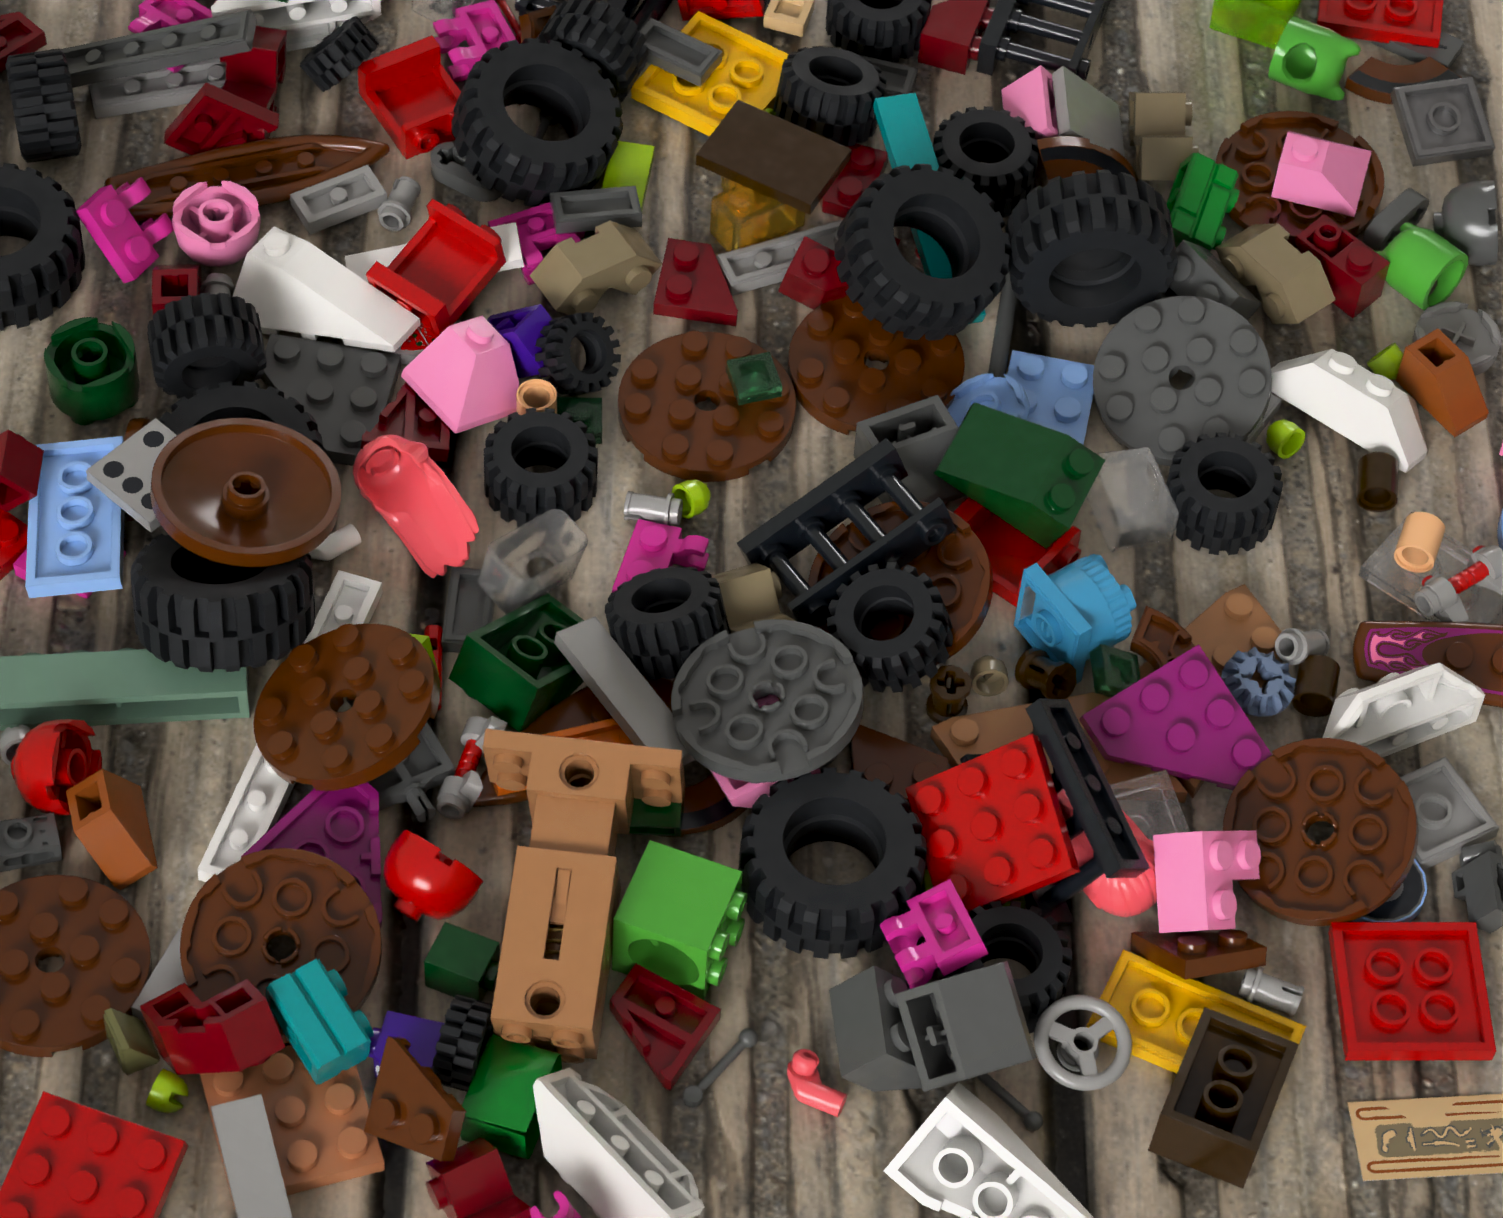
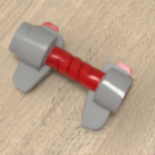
[1414,545,1503,622]
[436,716,508,819]

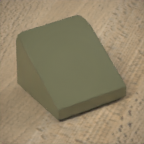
[103,1008,160,1075]

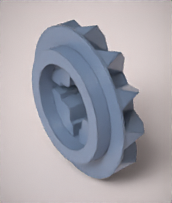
[1221,647,1296,717]

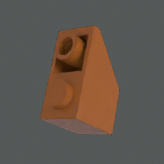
[1396,328,1489,437]
[66,768,158,890]

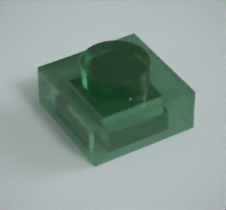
[726,352,782,405]
[557,397,602,444]
[1089,644,1141,698]

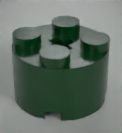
[44,317,140,425]

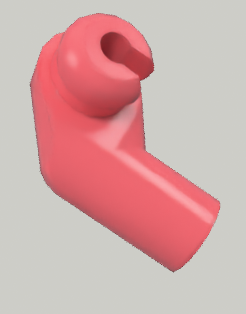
[787,1049,847,1117]

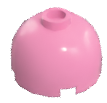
[172,181,261,267]

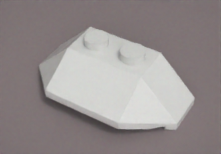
[211,0,381,52]
[1271,349,1428,473]
[1323,662,1485,758]
[533,1067,704,1218]

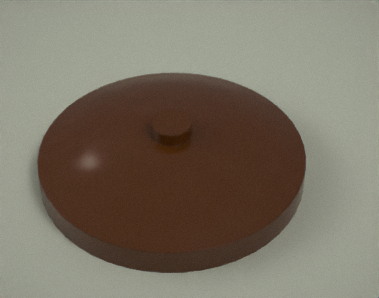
[150,418,341,567]

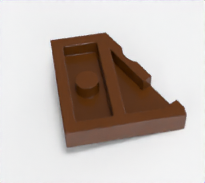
[849,724,949,809]
[1131,929,1267,979]
[364,1036,466,1161]

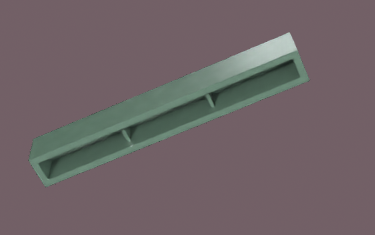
[0,648,250,731]

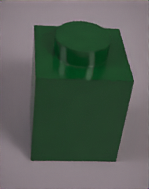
[424,922,500,1001]

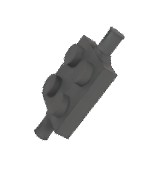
[346,697,455,822]

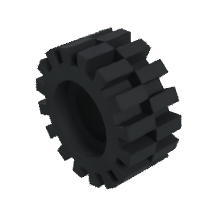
[299,16,379,92]
[535,312,621,396]
[432,995,494,1092]

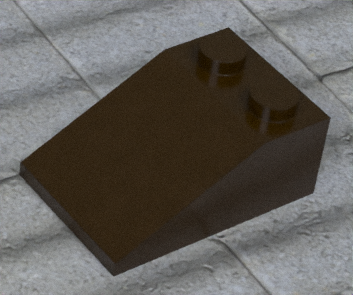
[1148,1007,1299,1189]

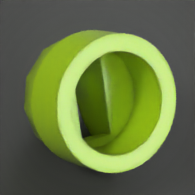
[1367,343,1403,380]
[1266,419,1305,459]
[671,480,711,519]
[145,1068,189,1114]

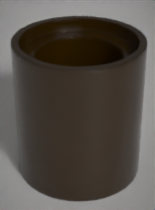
[1356,452,1399,512]
[1292,655,1340,717]

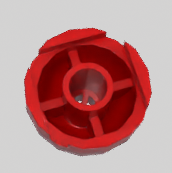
[11,719,102,815]
[383,830,483,922]

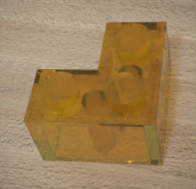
[710,176,806,252]

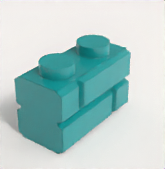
[265,959,374,1085]

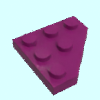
[1079,644,1272,790]
[241,782,382,928]

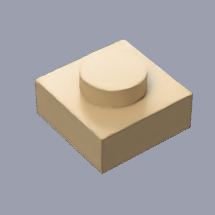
[763,0,815,37]

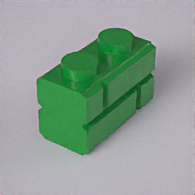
[1166,153,1239,251]

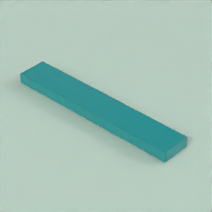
[873,93,986,324]

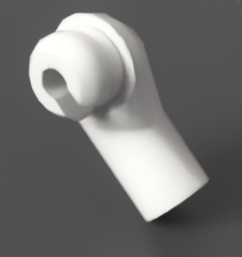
[309,523,361,561]

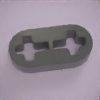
[431,142,503,202]
[1363,188,1429,251]

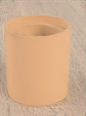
[516,379,557,415]
[1394,512,1445,573]

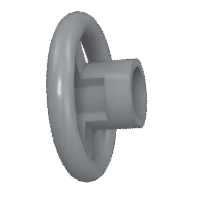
[1034,994,1132,1091]

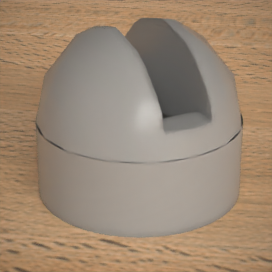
[0,724,32,766]

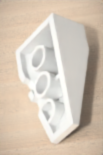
[884,1082,1094,1218]

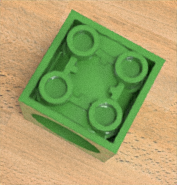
[612,840,747,1000]

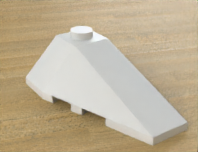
[232,227,421,352]

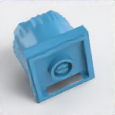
[1014,554,1137,684]

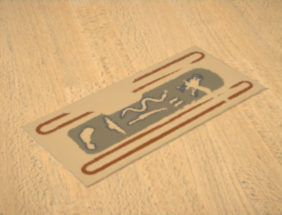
[1347,1094,1503,1181]

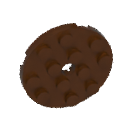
[1215,111,1385,248]
[788,295,965,436]
[618,330,796,482]
[808,501,993,665]
[253,623,441,791]
[1223,738,1419,926]
[180,848,382,1046]
[0,875,152,1057]

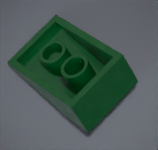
[934,402,1105,549]
[449,594,585,732]

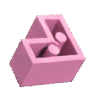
[1153,830,1261,933]

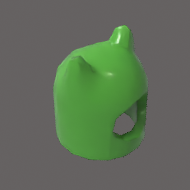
[1268,16,1361,101]
[1374,222,1469,311]

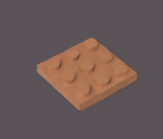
[199,1045,385,1209]

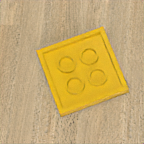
[631,11,789,137]

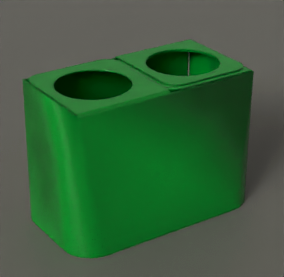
[460,1034,562,1159]

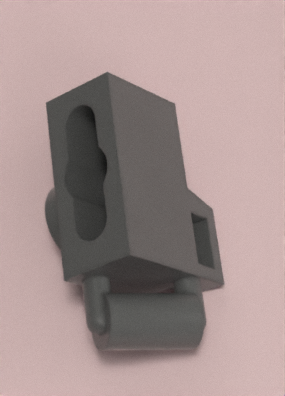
[0,813,63,872]
[1451,840,1503,934]

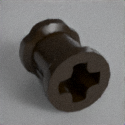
[1015,648,1077,699]
[926,665,972,724]

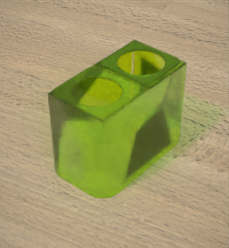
[1209,0,1303,50]

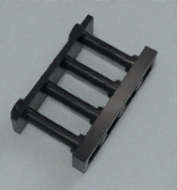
[976,0,1111,81]
[737,438,956,627]
[960,699,1150,927]

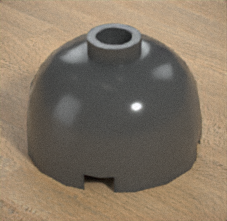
[1433,180,1498,266]

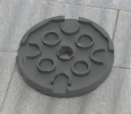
[1093,296,1272,466]
[671,619,864,784]

